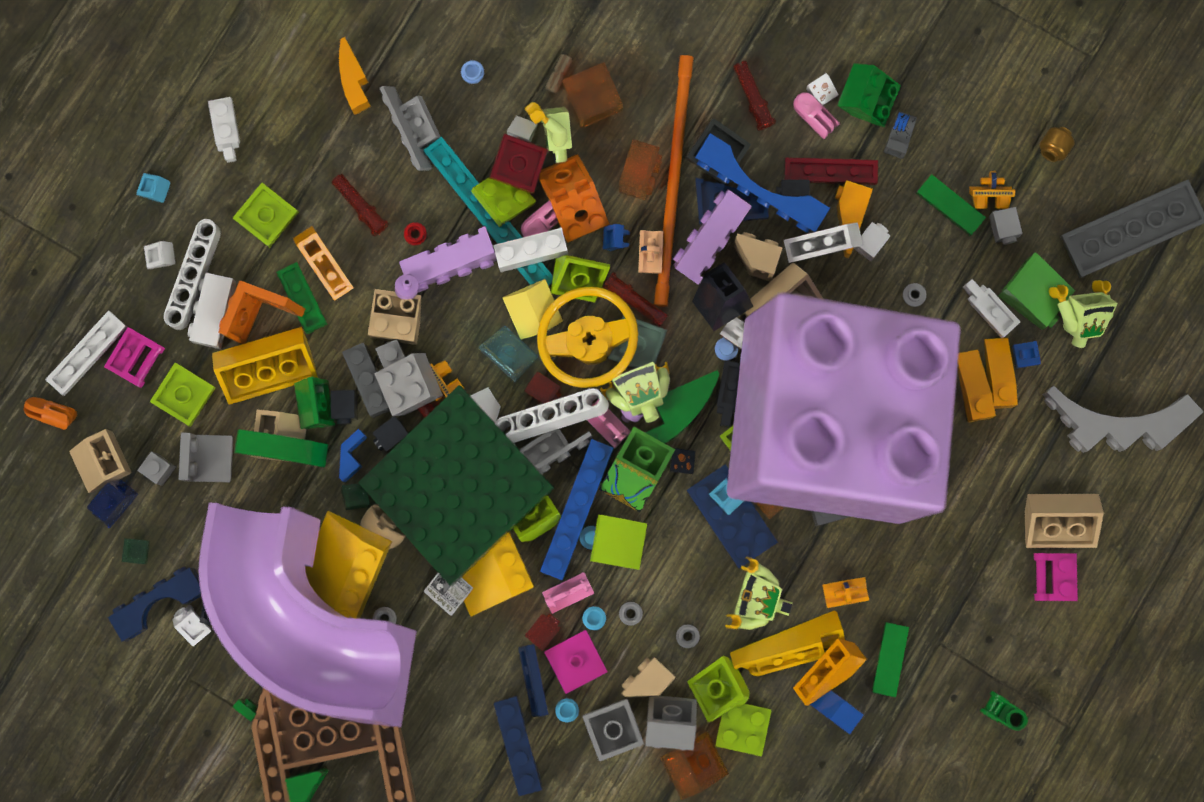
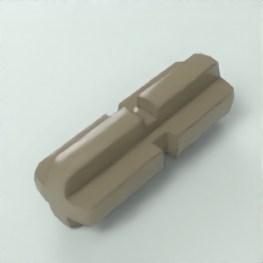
[546,54,572,93]

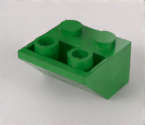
[837,63,901,127]

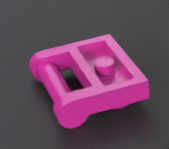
[104,327,165,388]
[1034,553,1078,601]

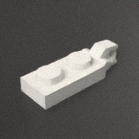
[208,97,240,163]
[963,279,1020,339]

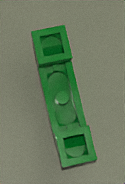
[234,429,329,468]

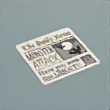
[424,573,473,615]

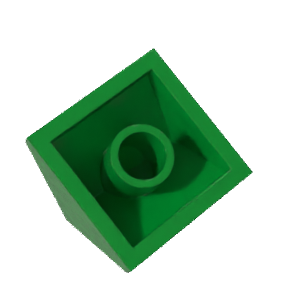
[294,377,335,429]
[285,768,329,802]

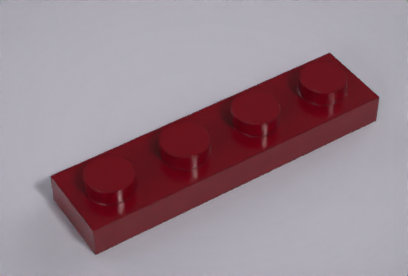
[784,158,878,185]

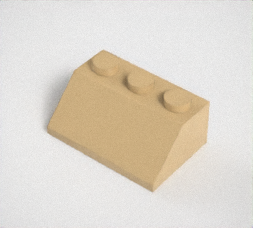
[744,263,823,317]
[1025,494,1104,548]

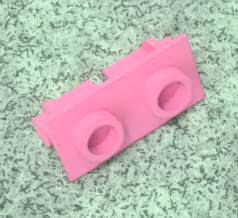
[587,399,631,448]
[542,572,594,614]

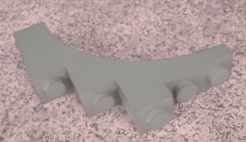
[1042,386,1204,453]

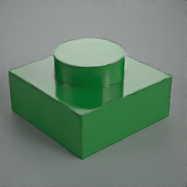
[233,698,258,722]

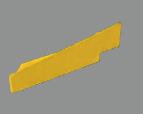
[730,611,845,676]

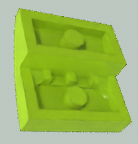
[590,515,647,570]

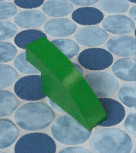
[645,370,719,444]

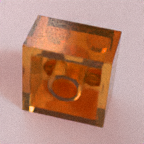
[562,62,623,128]
[619,139,663,200]

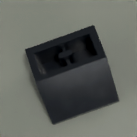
[692,262,753,331]

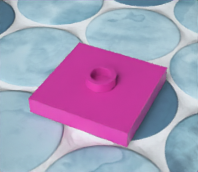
[544,630,608,694]

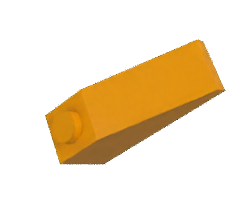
[835,180,873,258]
[293,226,353,301]
[984,338,1018,409]
[957,350,996,423]
[793,638,867,706]

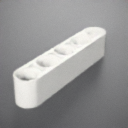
[164,219,221,330]
[495,388,609,443]

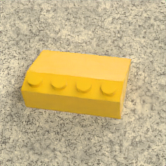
[305,511,392,619]
[462,532,535,617]

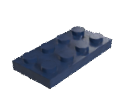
[686,464,778,569]

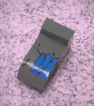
[883,111,917,159]

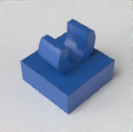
[603,224,630,251]
[1012,341,1041,369]

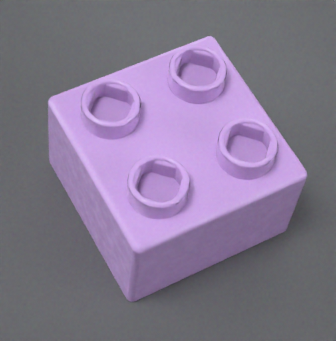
[727,293,960,524]

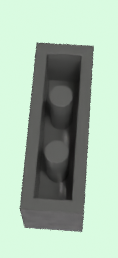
[342,343,390,418]

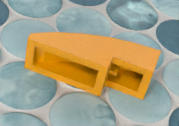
[339,37,371,115]

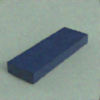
[518,644,548,717]

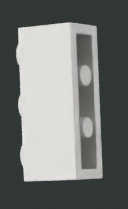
[784,222,863,263]
[493,228,568,272]
[188,273,237,349]

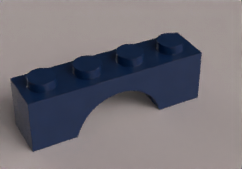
[108,566,202,642]
[494,695,543,796]

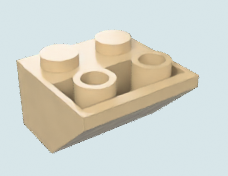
[734,232,782,281]
[368,289,421,345]
[252,409,306,462]
[69,429,132,493]
[622,657,676,697]

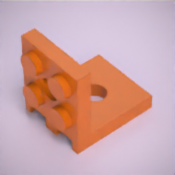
[538,154,609,243]
[218,281,305,344]

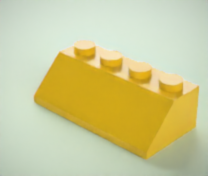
[212,327,318,405]

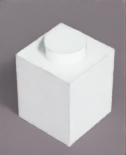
[854,222,890,261]

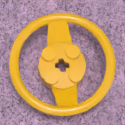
[537,287,638,388]

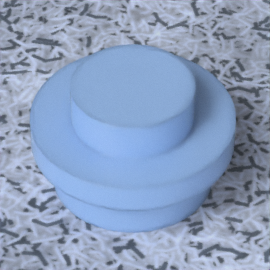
[461,61,484,84]
[715,338,738,361]

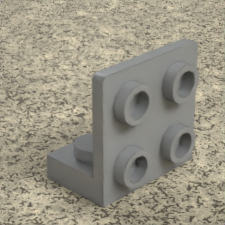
[179,433,233,483]

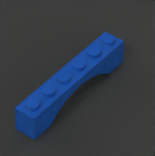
[695,133,830,233]
[540,439,614,580]

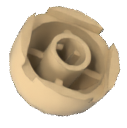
[360,504,406,550]

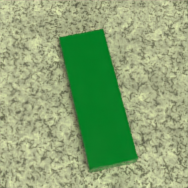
[916,174,986,236]
[276,262,328,334]
[872,622,909,697]

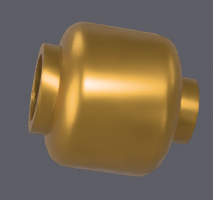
[1039,127,1075,162]

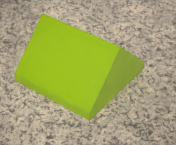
[551,255,610,302]

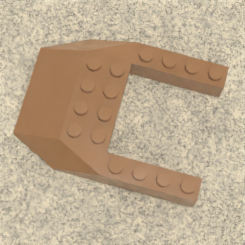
[252,687,416,802]

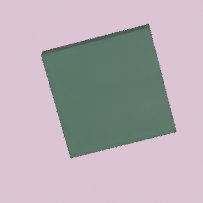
[608,315,667,369]

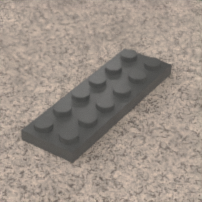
[1060,179,1204,279]

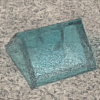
[479,326,539,383]

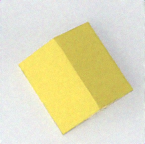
[502,279,563,339]

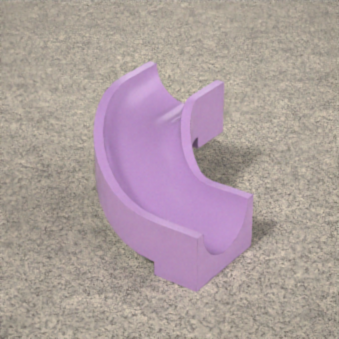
[199,503,416,727]

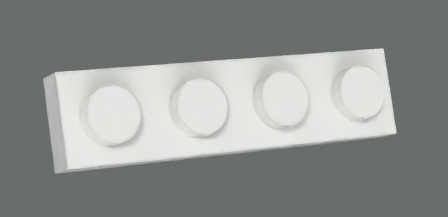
[45,311,127,396]

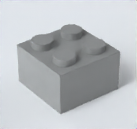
[374,353,443,416]
[645,695,697,750]
[582,698,644,762]

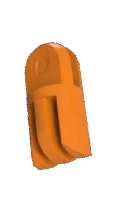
[24,397,77,430]

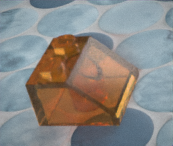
[660,731,729,800]

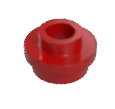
[404,222,427,246]

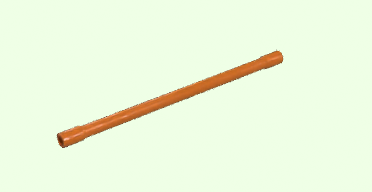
[654,55,693,307]

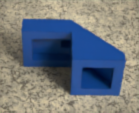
[339,429,368,483]
[810,691,864,734]

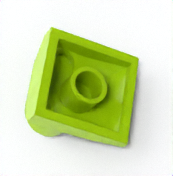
[513,495,561,542]
[687,656,749,722]

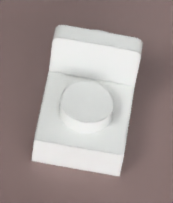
[172,605,211,646]

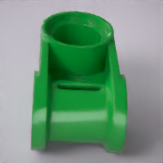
[979,691,1028,731]

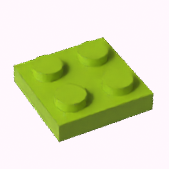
[471,178,536,227]
[233,183,299,248]
[150,363,216,427]
[715,704,772,757]

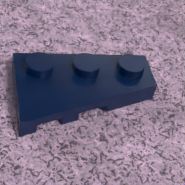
[695,178,769,225]

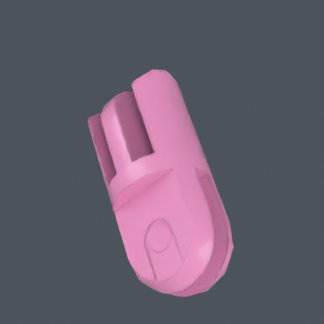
[794,92,840,139]
[521,201,559,237]

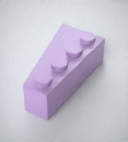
[673,189,752,285]
[399,226,497,292]

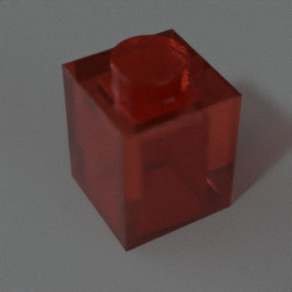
[524,372,562,404]
[525,613,561,651]

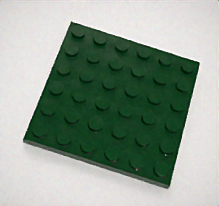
[358,385,554,586]

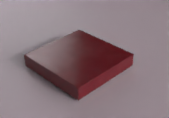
[489,133,548,194]

